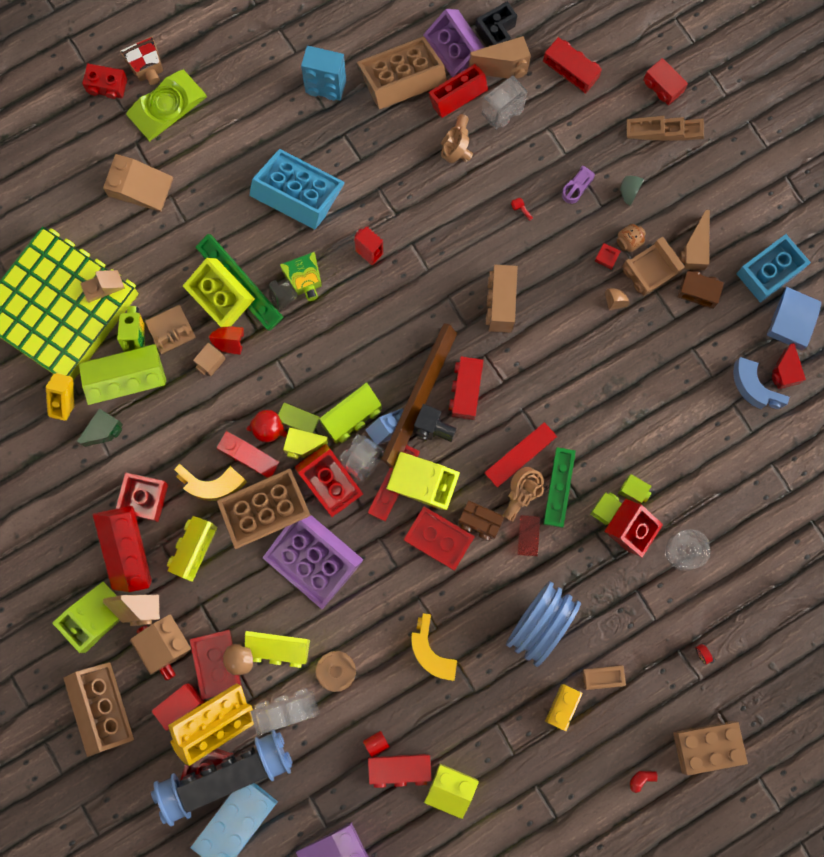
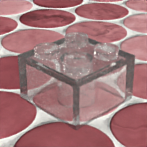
[482,76,528,130]

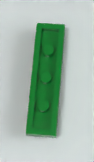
[543,447,576,528]

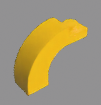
[174,464,247,501]
[411,613,457,681]

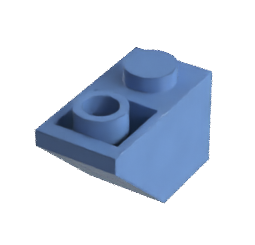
[366,408,404,446]

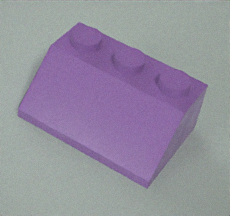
[423,9,484,77]

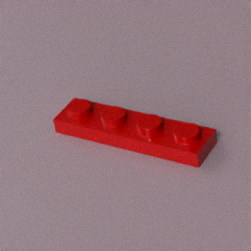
[368,445,420,522]

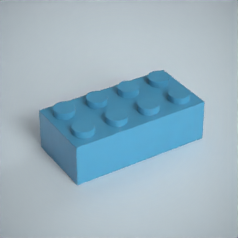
[190,783,278,857]

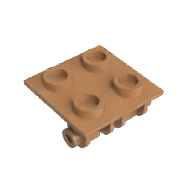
[145,305,196,355]

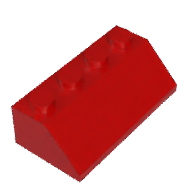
[93,505,152,592]

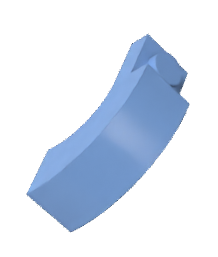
[733,357,790,409]

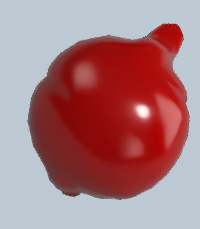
[246,410,288,442]

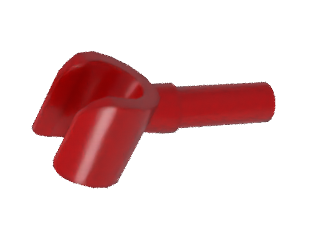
[511,198,533,221]

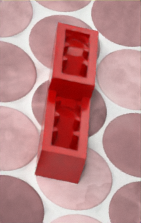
[485,422,557,488]

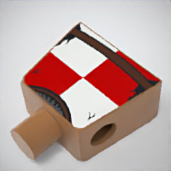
[120,37,163,85]

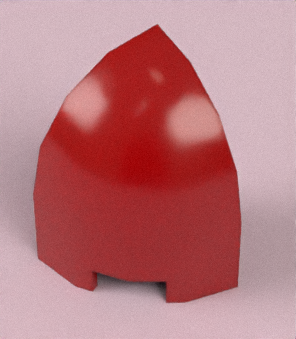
[209,326,244,355]

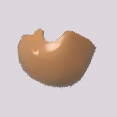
[223,644,253,675]

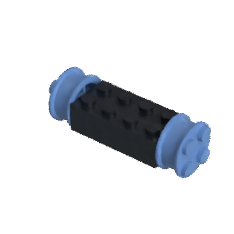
[151,729,293,826]

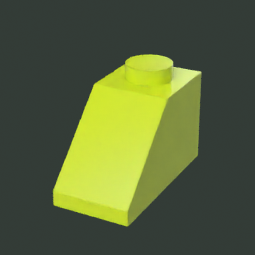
[283,427,329,459]

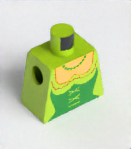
[280,252,322,301]
[117,306,145,352]

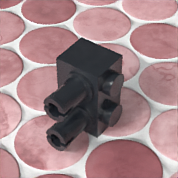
[414,404,456,442]

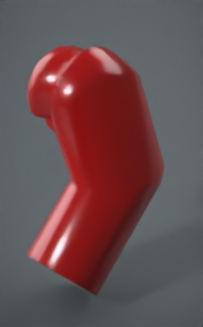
[630,771,658,793]

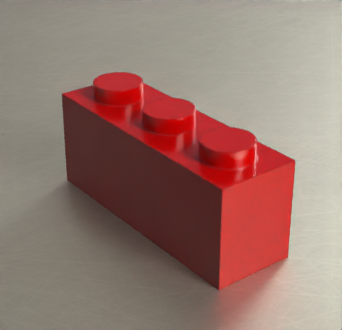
[543,37,602,93]
[428,64,489,118]
[449,356,484,420]
[368,754,431,788]

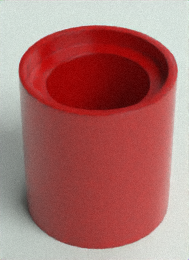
[363,730,390,757]

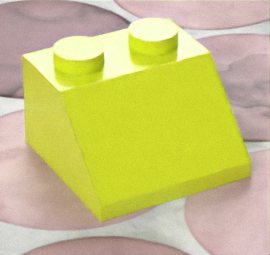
[424,763,479,819]

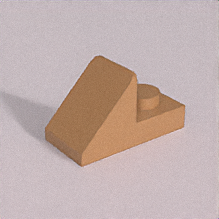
[80,270,125,303]

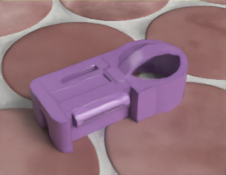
[562,166,595,204]

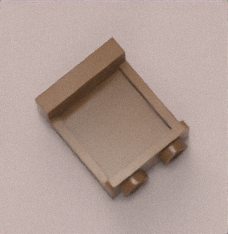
[622,237,685,296]

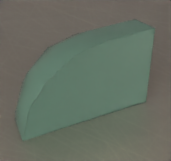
[620,176,644,206]

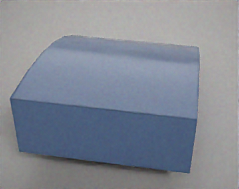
[767,287,821,351]

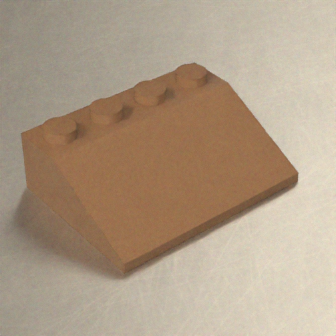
[357,36,447,109]
[217,469,311,549]

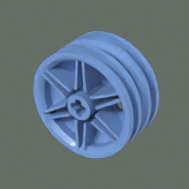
[506,581,581,667]

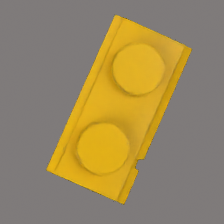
[46,373,74,421]
[545,684,583,731]

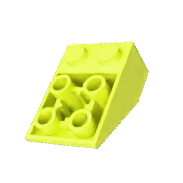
[386,452,460,510]

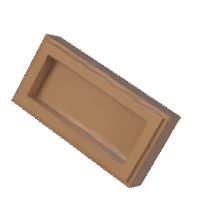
[583,666,626,690]

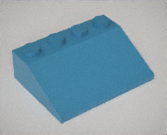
[249,149,345,229]

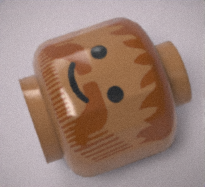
[617,224,646,252]

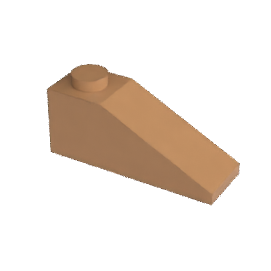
[679,210,710,270]

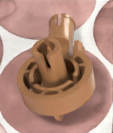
[441,114,473,163]
[502,467,544,522]

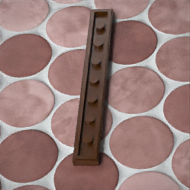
[381,323,457,469]

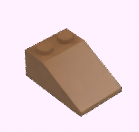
[469,36,531,79]
[103,154,173,212]

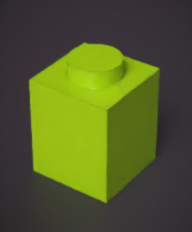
[618,474,651,504]
[590,492,622,525]

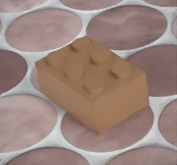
[485,265,518,333]
[673,721,748,776]

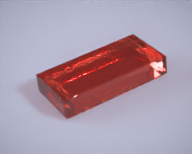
[517,515,540,557]

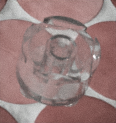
[340,434,384,481]
[665,529,711,571]

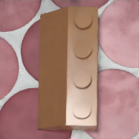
[63,662,134,757]

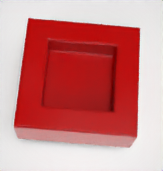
[595,243,621,270]

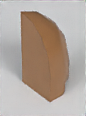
[605,288,630,310]

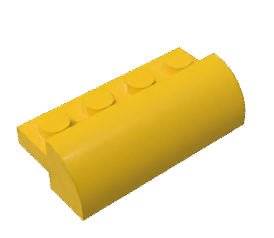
[168,684,257,766]

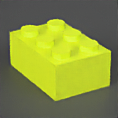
[183,258,255,327]

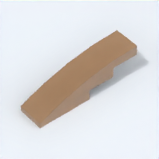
[627,116,704,141]

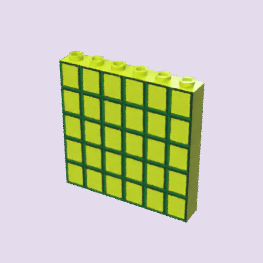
[0,226,139,381]

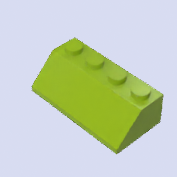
[79,344,167,405]

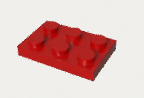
[403,507,475,571]
[190,630,243,700]

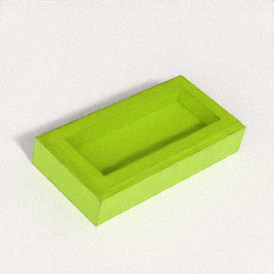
[279,403,320,433]

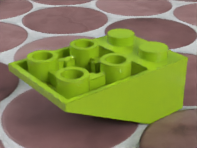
[52,582,120,653]

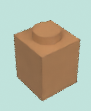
[193,343,226,376]

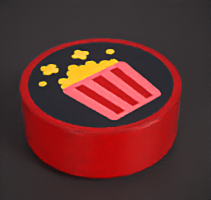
[695,644,713,665]

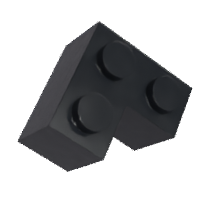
[475,1,517,47]

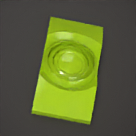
[126,69,207,142]

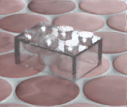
[250,688,320,736]

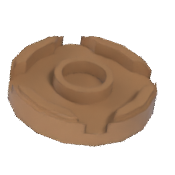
[316,651,356,692]

